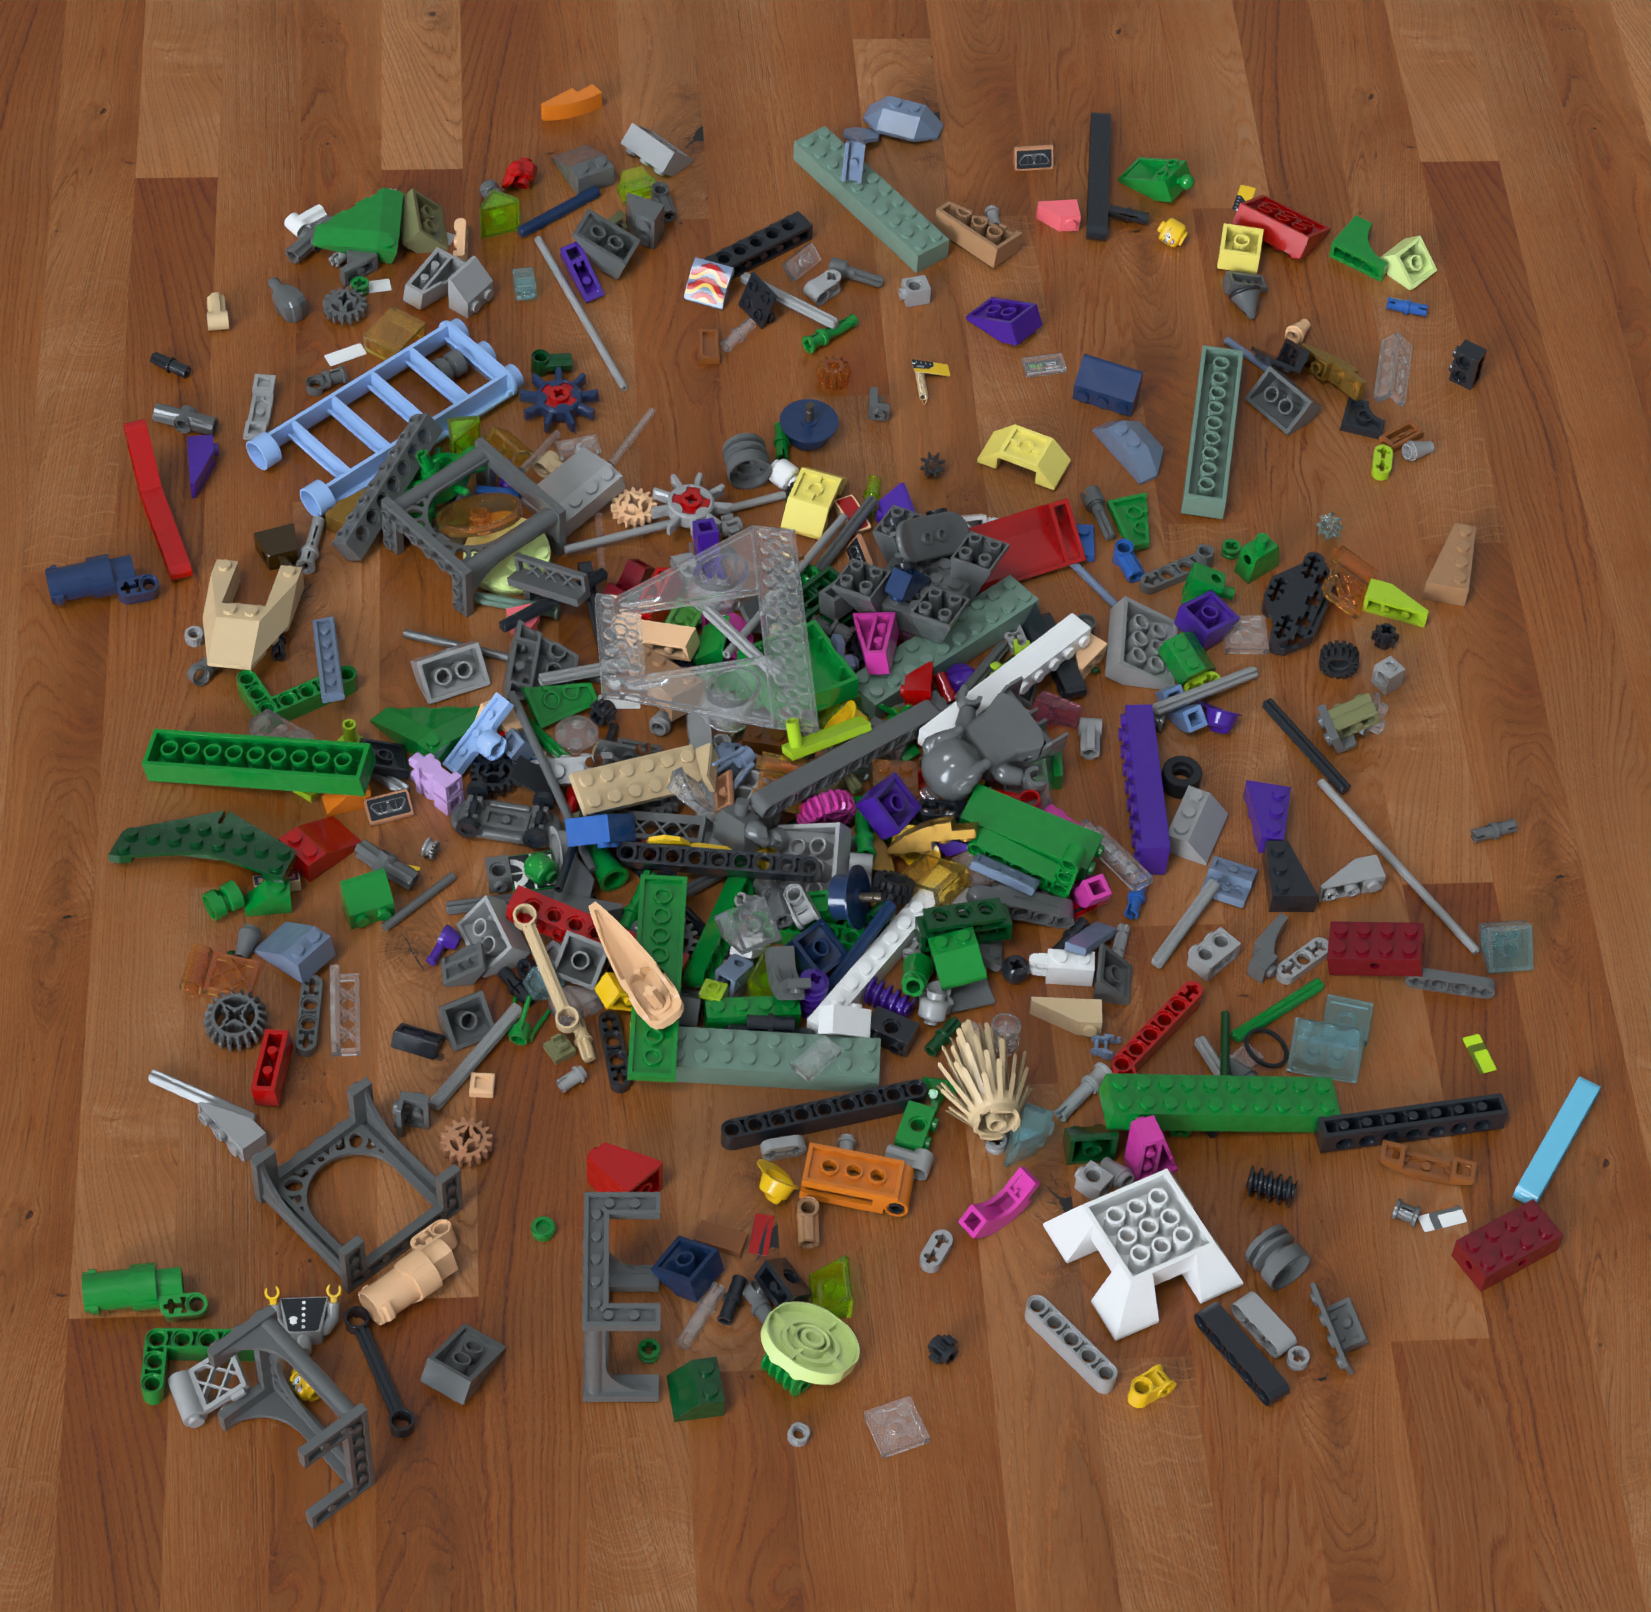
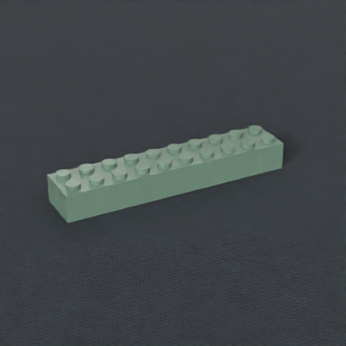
[793,126,949,273]
[1181,345,1244,519]
[850,575,1039,719]
[675,1026,881,1092]

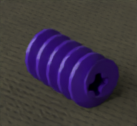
[799,969,829,1019]
[864,976,917,1018]

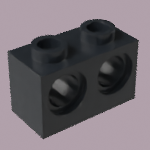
[1449,339,1487,391]

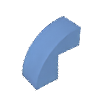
[1155,684,1208,733]

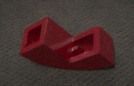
[601,558,655,608]

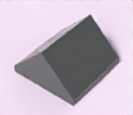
[553,930,608,991]
[1093,943,1132,1005]
[438,990,494,1051]

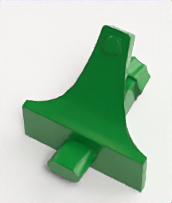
[878,704,913,721]
[922,1076,957,1115]

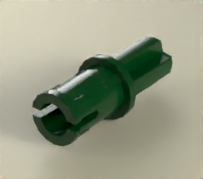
[924,1017,962,1057]

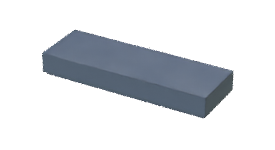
[969,853,1041,896]
[1064,921,1116,956]

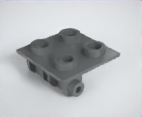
[937,964,995,1013]

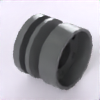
[722,433,771,490]
[1245,1225,1311,1290]

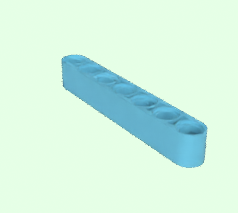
[1512,1076,1601,1204]

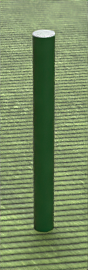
[1220,1011,1230,1075]

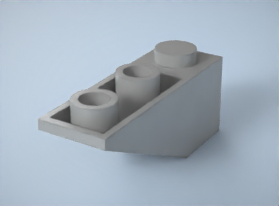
[1317,854,1386,902]
[198,1101,267,1162]

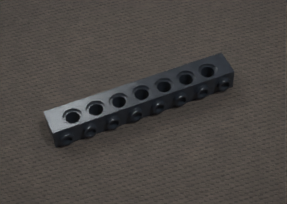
[1314,1093,1508,1153]

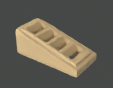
[695,743,719,793]

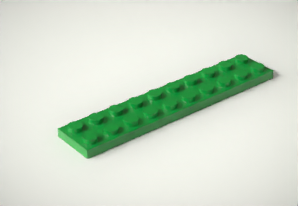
[627,874,687,1082]

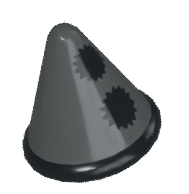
[1228,285,1261,320]

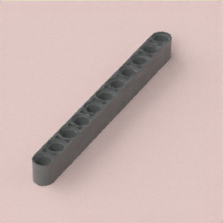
[749,699,942,820]

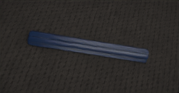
[517,186,600,238]
[827,900,897,994]

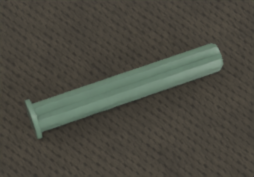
[474,591,561,620]

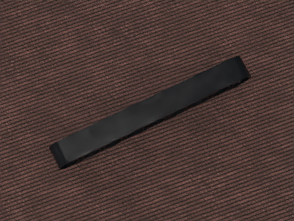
[1086,112,1111,241]
[617,842,822,883]
[721,1079,927,1151]

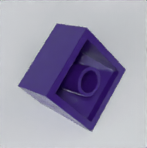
[1174,590,1240,650]
[856,772,922,840]

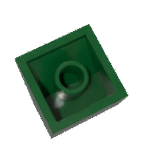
[1062,1124,1119,1165]
[666,1357,725,1422]

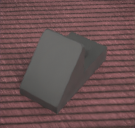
[340,250,378,288]

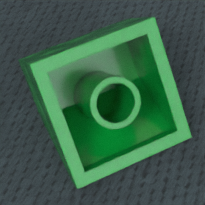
[693,615,730,675]
[1157,632,1216,686]
[340,868,395,930]
[928,926,987,991]

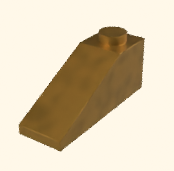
[325,488,367,534]

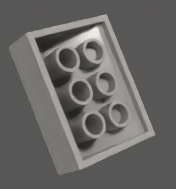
[519,447,625,537]
[1105,596,1178,690]
[774,822,852,892]

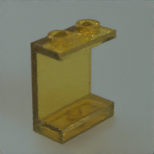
[363,306,427,360]
[901,854,970,907]

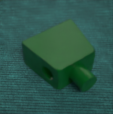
[1234,533,1279,584]
[1181,562,1235,604]

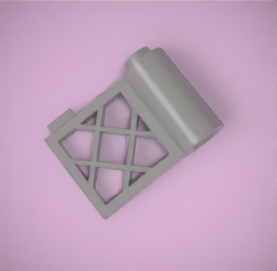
[167,1354,250,1428]

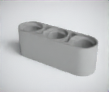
[1231,1291,1297,1358]

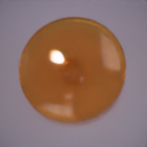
[436,493,523,538]

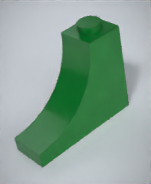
[1329,215,1388,282]

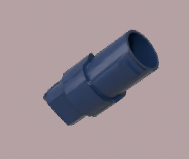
[45,554,159,606]

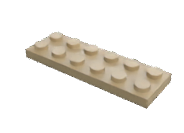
[568,744,706,817]

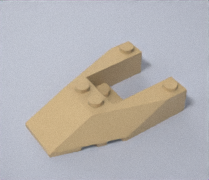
[203,559,304,670]

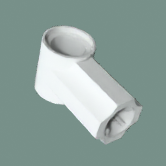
[284,204,327,238]

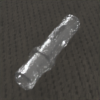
[675,1282,726,1351]

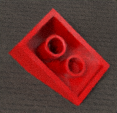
[279,816,362,882]

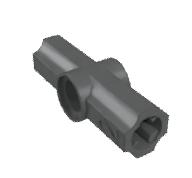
[285,216,332,264]
[152,403,219,435]

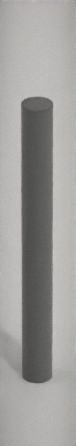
[381,872,456,932]

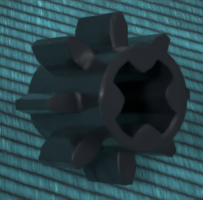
[920,451,945,478]
[1371,623,1399,650]
[589,698,617,727]
[928,1334,959,1365]

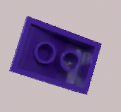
[966,297,1042,345]

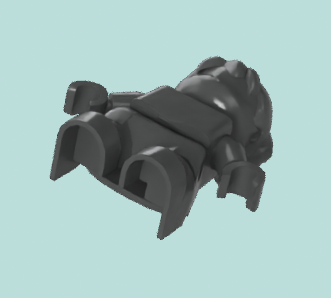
[921,676,1069,801]

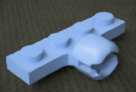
[442,692,514,775]

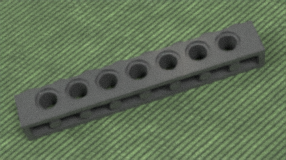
[332,413,443,561]

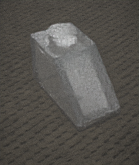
[249,709,302,739]

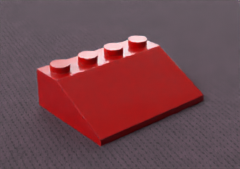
[1232,195,1331,260]

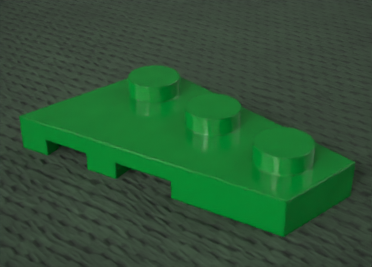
[1106,492,1150,551]
[521,683,599,728]

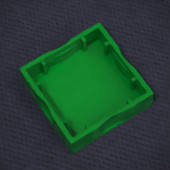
[737,620,859,727]

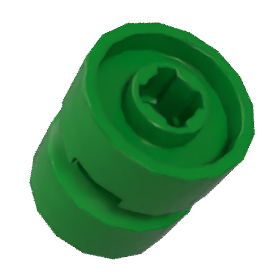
[202,880,245,921]

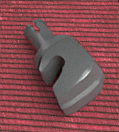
[268,277,308,323]

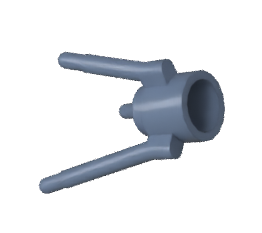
[712,745,756,790]

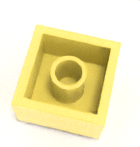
[1217,223,1264,274]

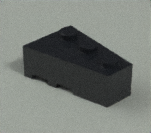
[1262,841,1318,912]

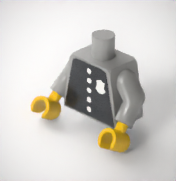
[264,1284,343,1355]

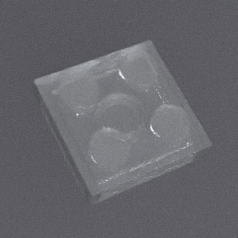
[1223,615,1269,654]
[863,1396,930,1458]

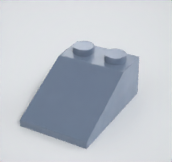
[253,922,336,984]

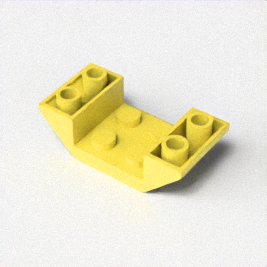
[977,424,1071,490]
[780,467,848,540]

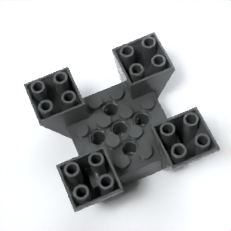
[832,505,1010,644]

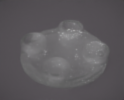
[554,715,599,754]

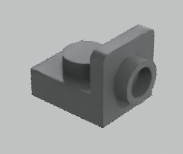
[868,387,890,421]

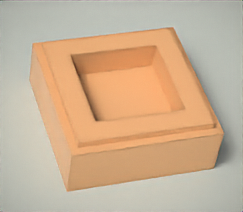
[469,1072,495,1098]

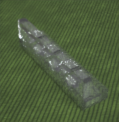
[1374,332,1413,407]
[1081,819,1153,892]
[330,965,361,1057]

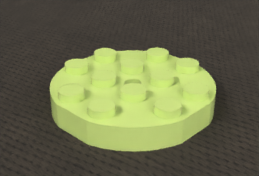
[463,513,551,596]
[761,1301,860,1385]

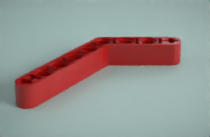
[123,418,193,581]
[1110,981,1203,1134]

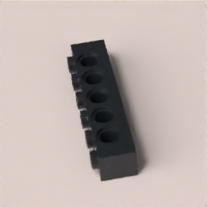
[704,211,813,280]

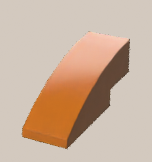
[541,84,602,121]

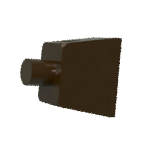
[254,523,299,570]

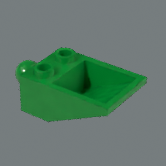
[1118,157,1195,202]

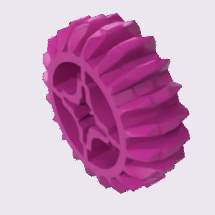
[795,789,857,825]

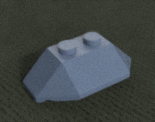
[863,96,943,142]
[1092,420,1163,485]

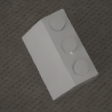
[621,123,694,176]
[410,641,491,704]
[1168,786,1228,866]
[456,895,531,978]

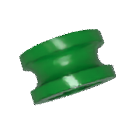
[351,276,370,296]
[1221,539,1241,560]
[638,1338,660,1364]

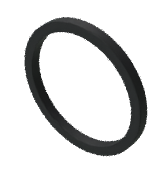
[1244,1027,1289,1068]

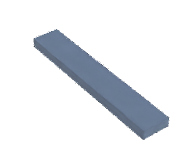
[312,616,345,703]

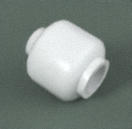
[769,459,799,490]

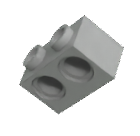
[1187,927,1241,982]

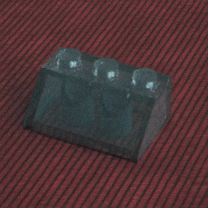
[1286,1017,1365,1084]

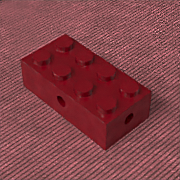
[1327,921,1426,977]
[1451,1199,1563,1292]

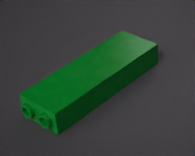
[959,784,1105,881]

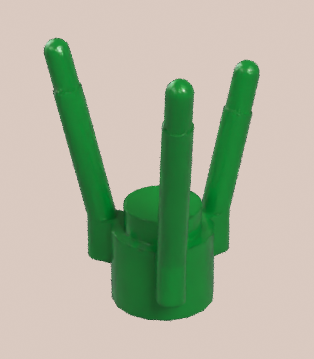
[508,995,551,1045]

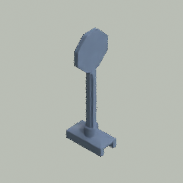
[841,127,880,183]

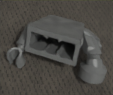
[713,798,789,852]

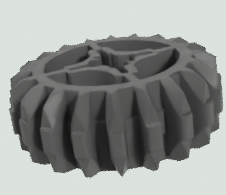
[203,989,268,1052]

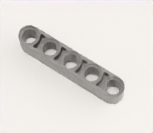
[1024,1295,1118,1394]

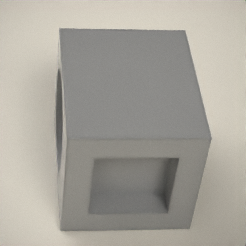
[898,275,931,307]
[1371,656,1405,695]
[1074,1160,1114,1200]

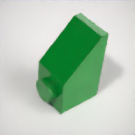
[244,878,292,917]

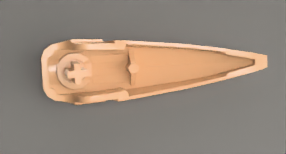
[588,902,684,1030]

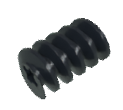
[1246,1165,1298,1207]

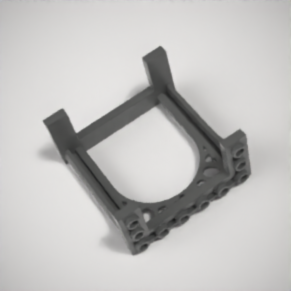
[381,437,566,618]
[250,1077,463,1294]
[582,1192,661,1402]
[207,1305,375,1530]

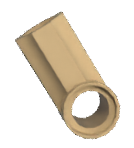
[207,292,229,331]
[533,450,563,478]

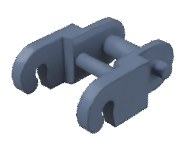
[1090,1034,1122,1060]

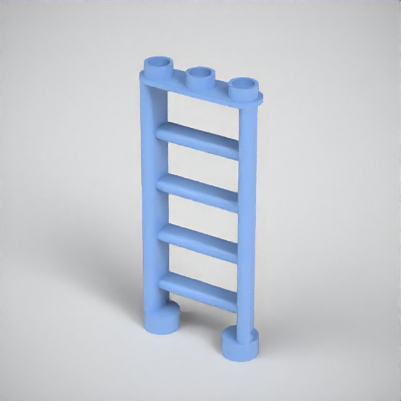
[246,318,524,517]

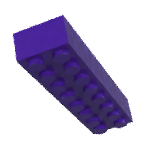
[1118,704,1170,875]

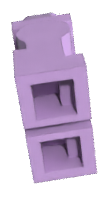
[409,752,464,816]

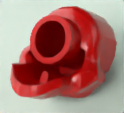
[501,157,537,189]

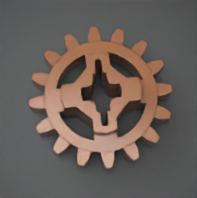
[440,1117,493,1167]

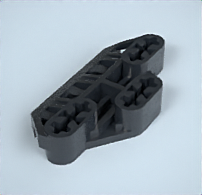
[1261,552,1340,656]

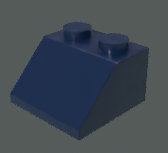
[784,918,848,978]
[651,1235,725,1303]

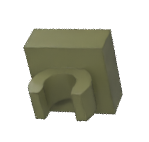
[608,209,628,230]
[543,1033,576,1065]

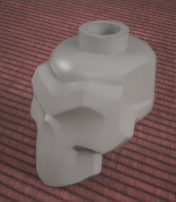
[918,980,954,1026]

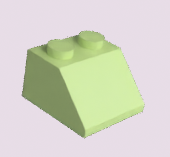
[1380,235,1437,290]

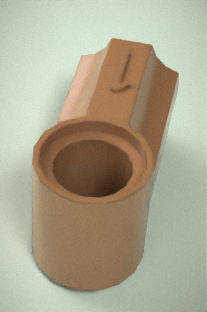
[796,1196,819,1249]

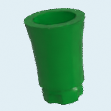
[588,845,629,892]
[901,953,934,997]

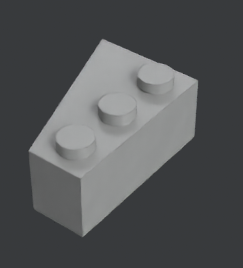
[403,247,465,310]

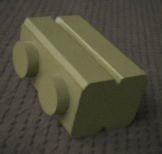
[1328,693,1382,739]

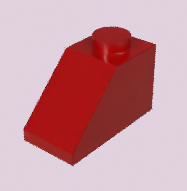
[900,662,934,706]

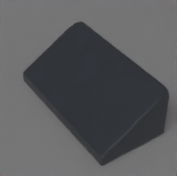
[391,1023,445,1060]

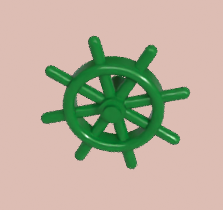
[403,446,487,514]

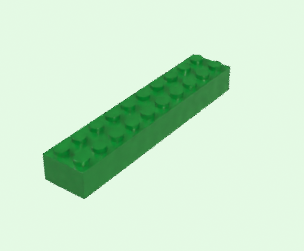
[142,729,376,796]
[1098,1073,1341,1133]

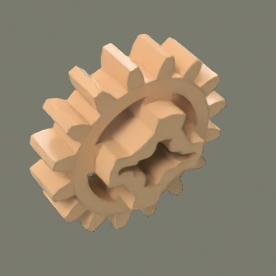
[611,487,657,528]

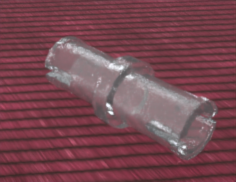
[720,318,756,352]

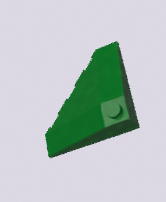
[312,188,403,265]
[370,706,480,765]

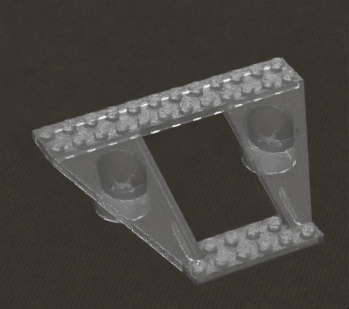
[594,525,819,733]

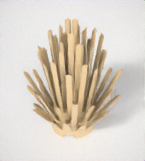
[936,1019,1032,1140]

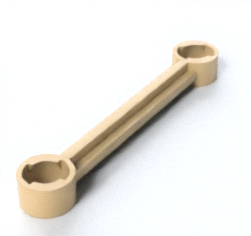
[513,904,579,1033]

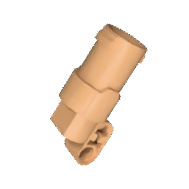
[358,1219,458,1325]

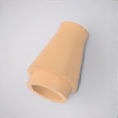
[1285,319,1311,344]

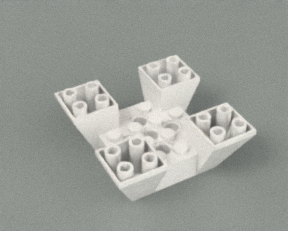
[1043,1169,1244,1341]

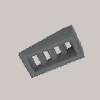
[1222,271,1268,295]

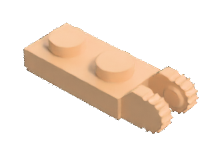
[453,218,468,262]

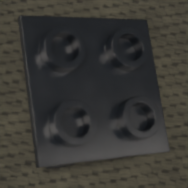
[738,271,777,329]

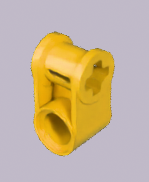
[1127,1364,1177,1408]

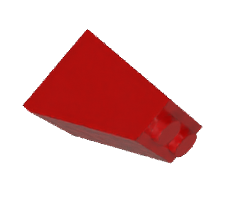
[587,1142,663,1192]

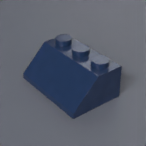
[1072,353,1143,417]

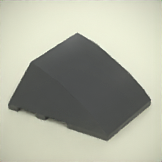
[502,620,579,701]

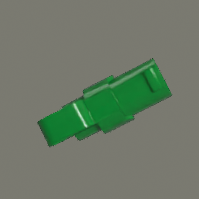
[82,1262,209,1322]

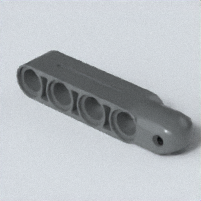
[966,884,1075,929]

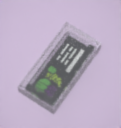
[1022,353,1067,378]

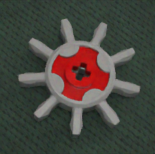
[651,472,732,539]

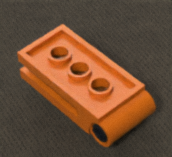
[799,1142,915,1217]

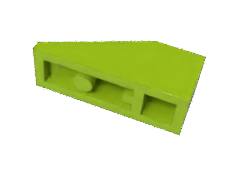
[1362,578,1429,628]

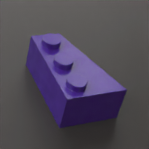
[1243,780,1291,853]

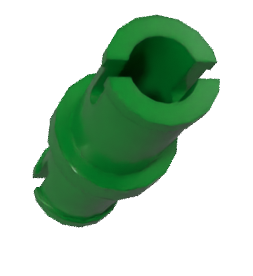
[773,422,790,460]

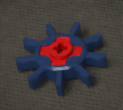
[519,367,599,433]

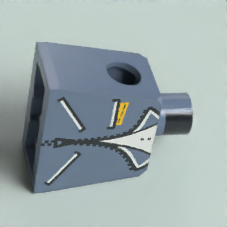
[714,954,756,997]

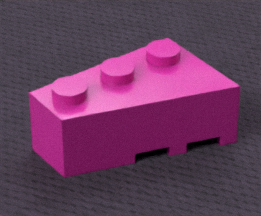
[853,612,899,675]
[1124,1115,1179,1182]

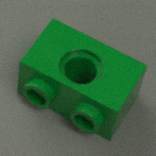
[894,1100,939,1151]

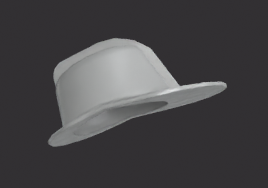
[548,826,579,875]

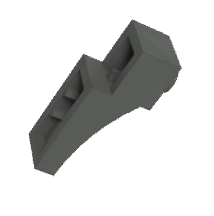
[1247,913,1288,984]

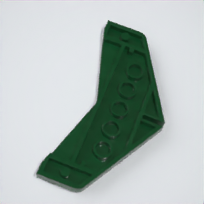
[108,810,296,883]

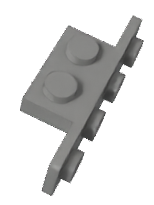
[532,752,620,787]

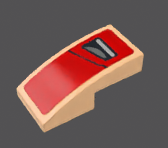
[833,494,871,536]

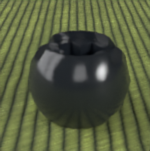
[1001,955,1030,984]

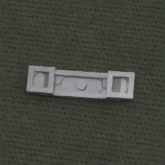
[243,374,276,440]

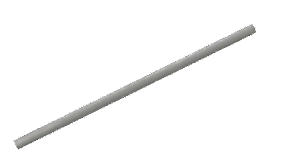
[534,236,629,391]
[563,491,786,554]
[722,513,848,659]
[1317,778,1480,955]

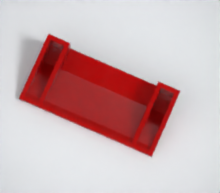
[969,498,1086,594]

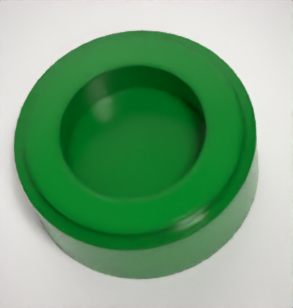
[531,1216,556,1242]

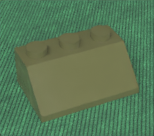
[400,188,449,254]

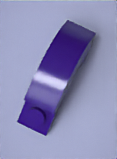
[692,518,730,596]

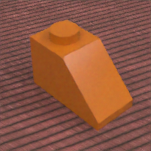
[322,785,371,817]

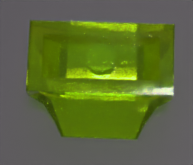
[617,166,657,204]

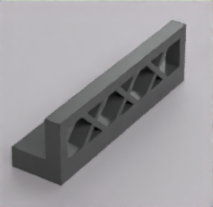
[507,553,591,607]
[621,810,714,843]

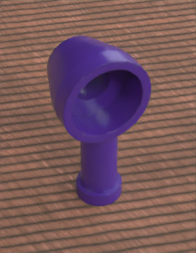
[426,924,462,966]

